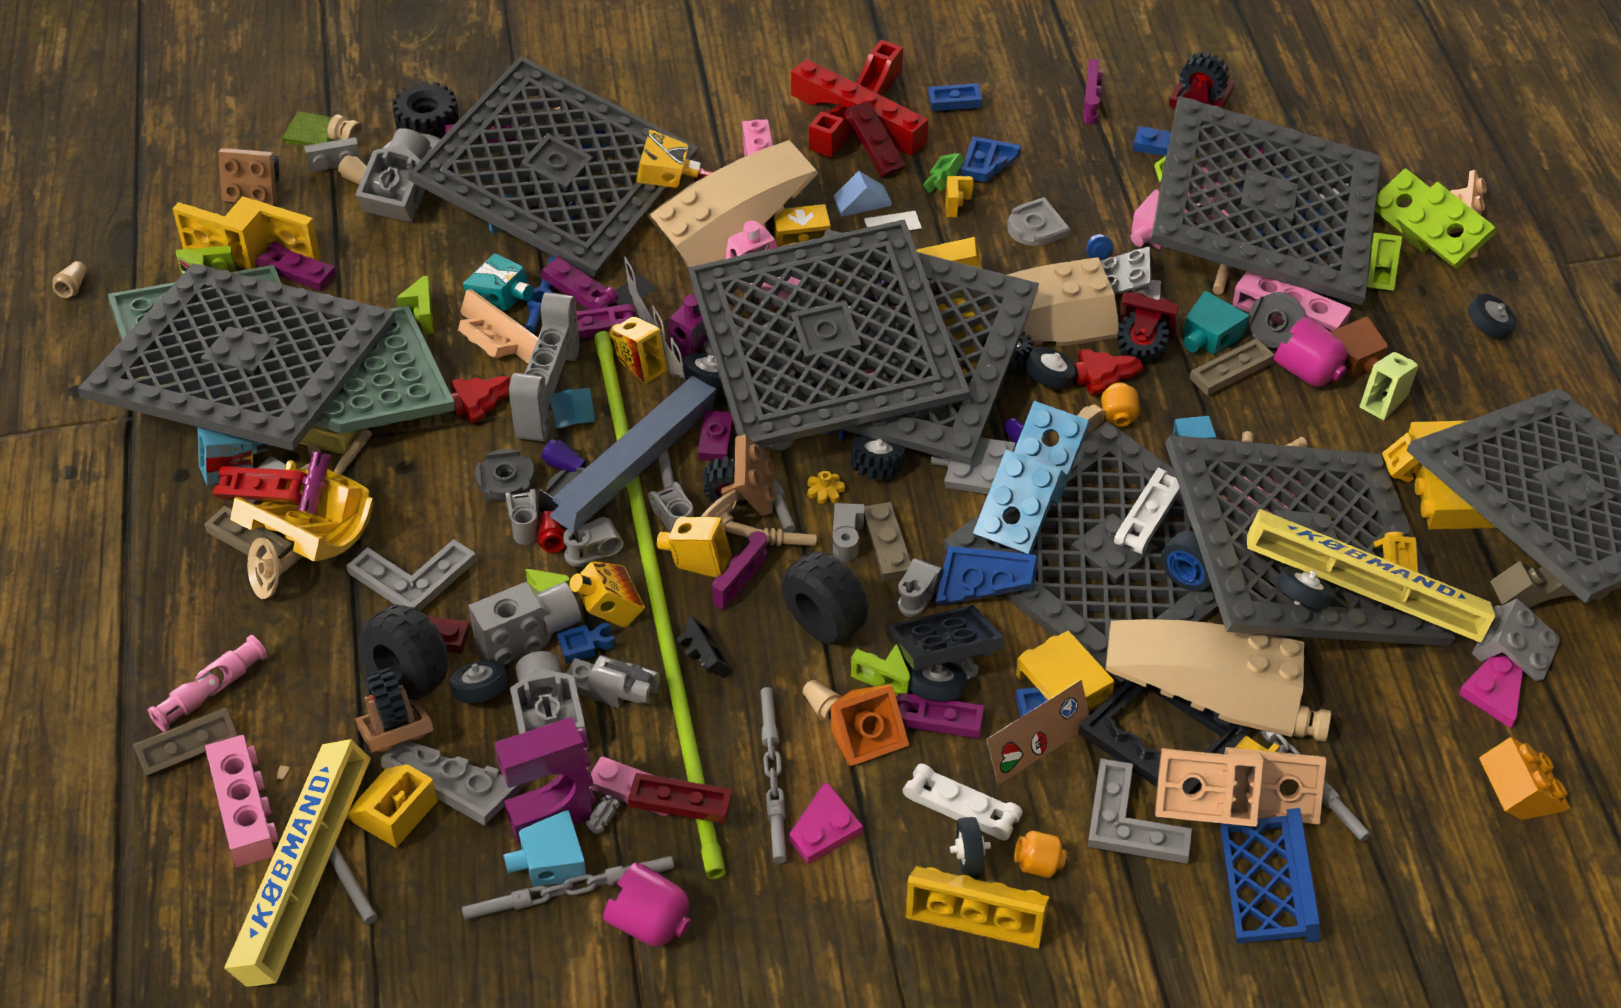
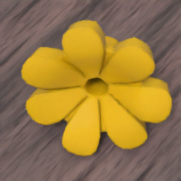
[807,471,845,504]

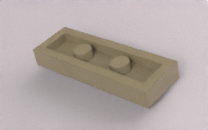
[1190,338,1275,396]
[864,502,911,582]
[204,505,293,560]
[133,707,238,776]

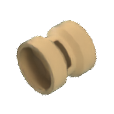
[327,114,364,144]
[1293,705,1331,742]

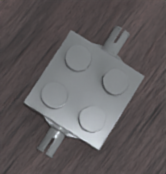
[931,438,1016,494]

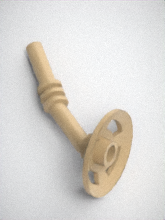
[701,490,816,547]
[248,538,303,599]

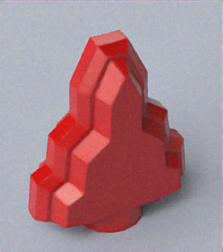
[1074,349,1143,396]
[450,376,511,424]

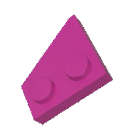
[1459,653,1523,728]
[789,782,863,864]

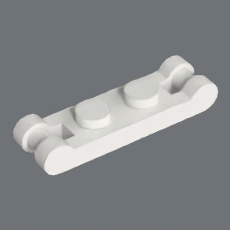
[1114,468,1181,555]
[902,764,1023,840]

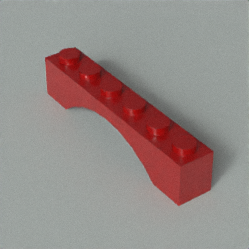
[809,40,903,158]
[791,59,929,156]

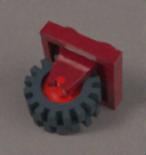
[1169,51,1235,109]
[1117,292,1179,365]

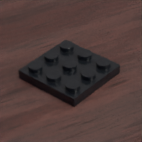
[886,605,1005,671]

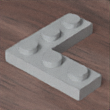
[346,539,477,612]
[1087,759,1192,864]

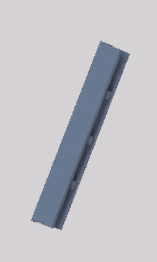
[550,376,716,533]

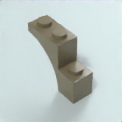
[1490,556,1609,608]

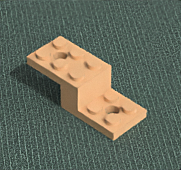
[1155,747,1326,827]

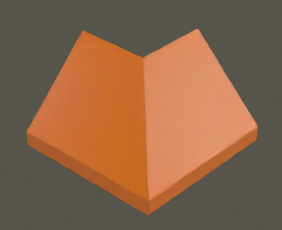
[831,684,910,766]

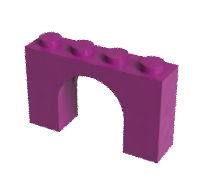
[494,717,596,845]

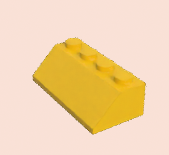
[906,866,1049,949]

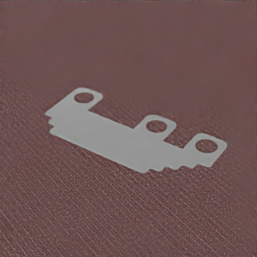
[624,256,685,379]

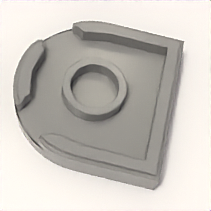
[1007,197,1071,246]

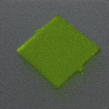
[282,111,333,146]

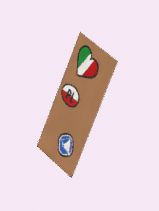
[986,679,1090,786]

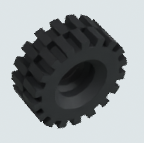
[392,81,459,139]

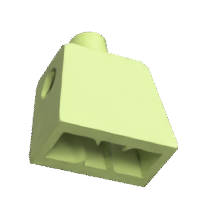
[1360,352,1418,420]

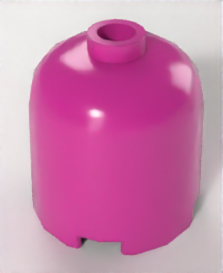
[1274,316,1347,387]
[603,863,691,947]

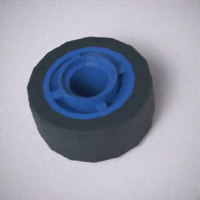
[1160,531,1211,591]

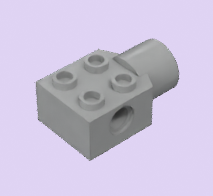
[355,128,430,223]
[468,582,581,665]
[510,651,588,749]

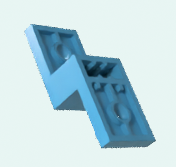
[973,401,1091,554]

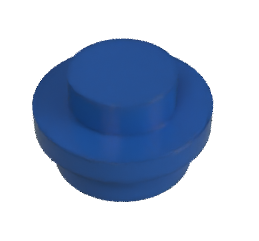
[1086,234,1114,261]

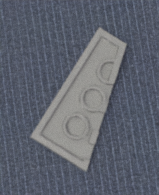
[381,740,525,826]

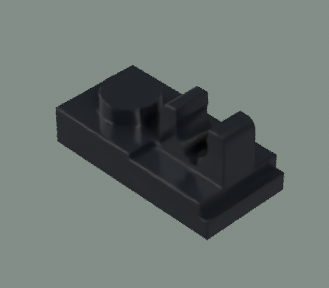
[677,616,733,679]

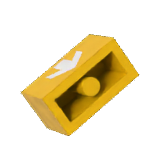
[773,204,831,247]

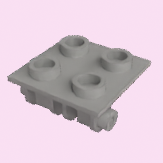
[1100,246,1151,297]

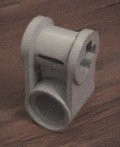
[648,482,694,533]
[505,488,539,545]
[563,517,624,567]
[898,559,943,617]

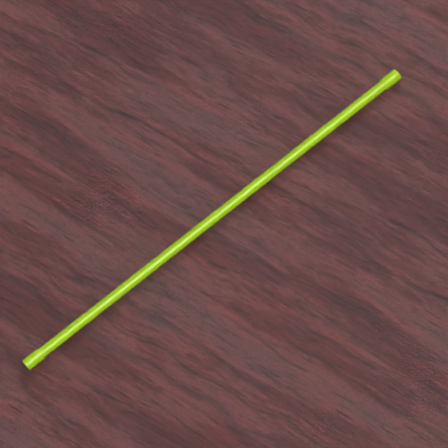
[594,331,726,879]

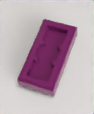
[698,411,733,461]

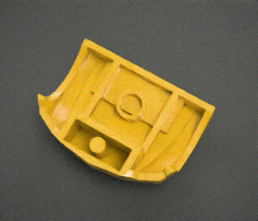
[230,460,374,561]

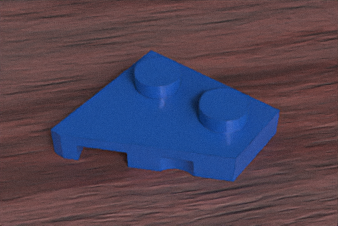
[961,136,1022,182]

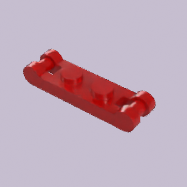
[212,466,307,505]

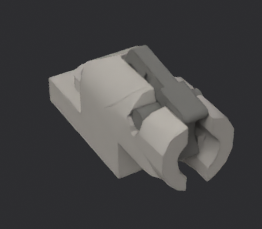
[566,655,660,708]

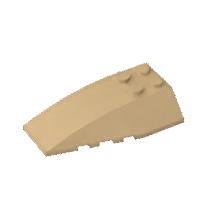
[647,140,818,267]
[956,257,1119,346]
[1105,619,1304,737]

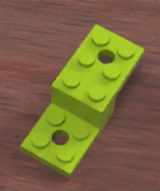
[1374,168,1497,270]

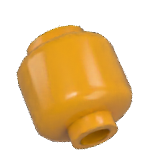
[1101,383,1140,427]
[1014,831,1066,878]

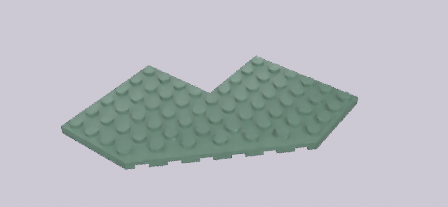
[108,265,455,434]

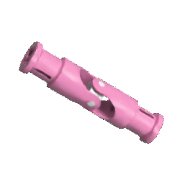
[148,635,268,732]

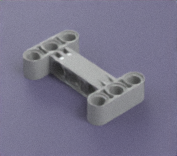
[509,292,580,443]

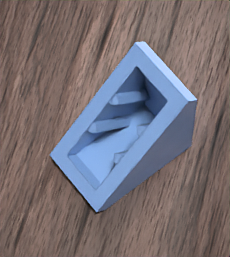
[833,171,892,217]

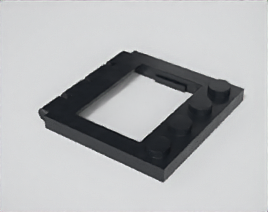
[1078,680,1252,794]

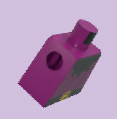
[667,294,708,362]

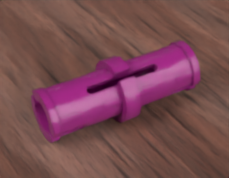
[298,451,331,514]

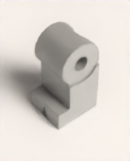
[833,503,864,562]

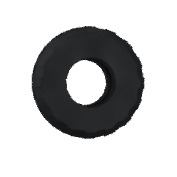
[781,552,869,644]
[358,604,449,700]

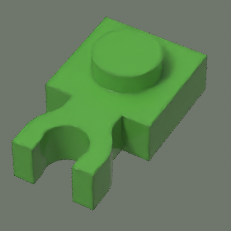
[923,153,965,193]

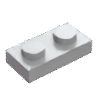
[304,137,361,173]

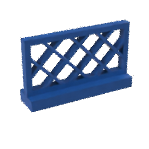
[1220,808,1320,943]

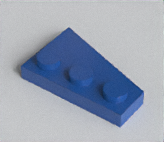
[936,546,1039,606]

